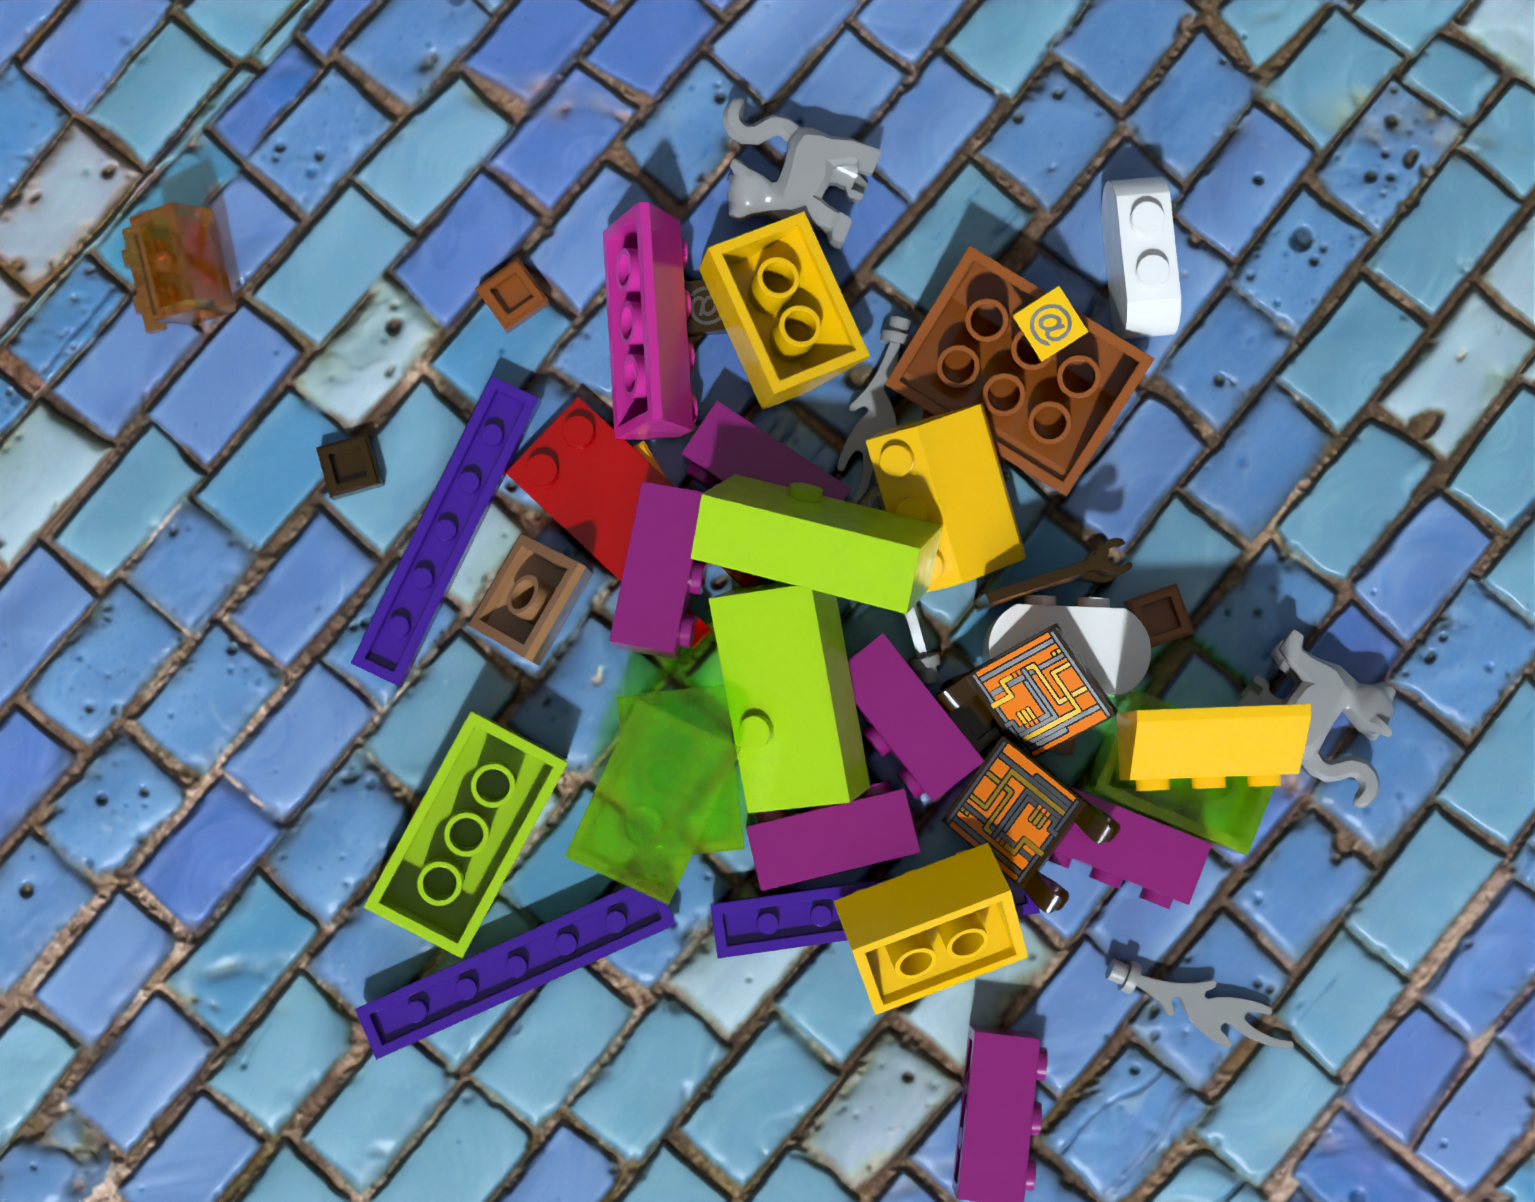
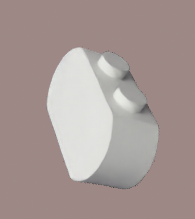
[1101,176,1181,339]
[983,595,1151,697]

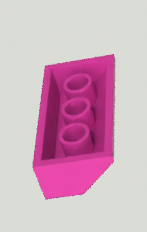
[603,202,698,440]

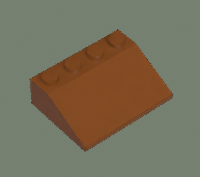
[885,246,1155,497]

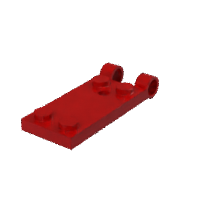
[505,397,763,650]

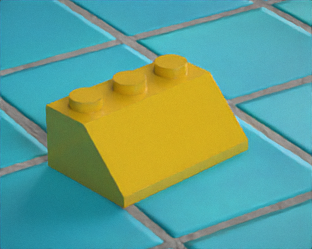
[698,211,870,410]
[865,403,1026,593]
[1116,704,1312,791]
[833,843,1028,1015]

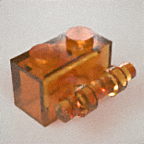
[121,202,236,334]

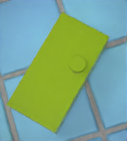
[690,474,943,614]
[708,582,870,813]
[363,709,568,958]

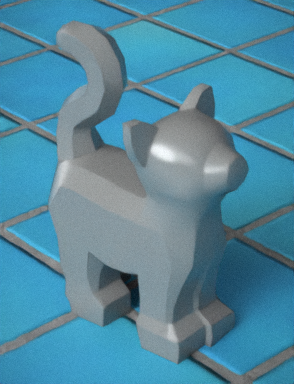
[723,97,882,251]
[1234,630,1396,808]

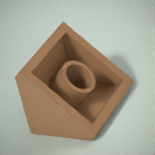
[468,534,593,666]

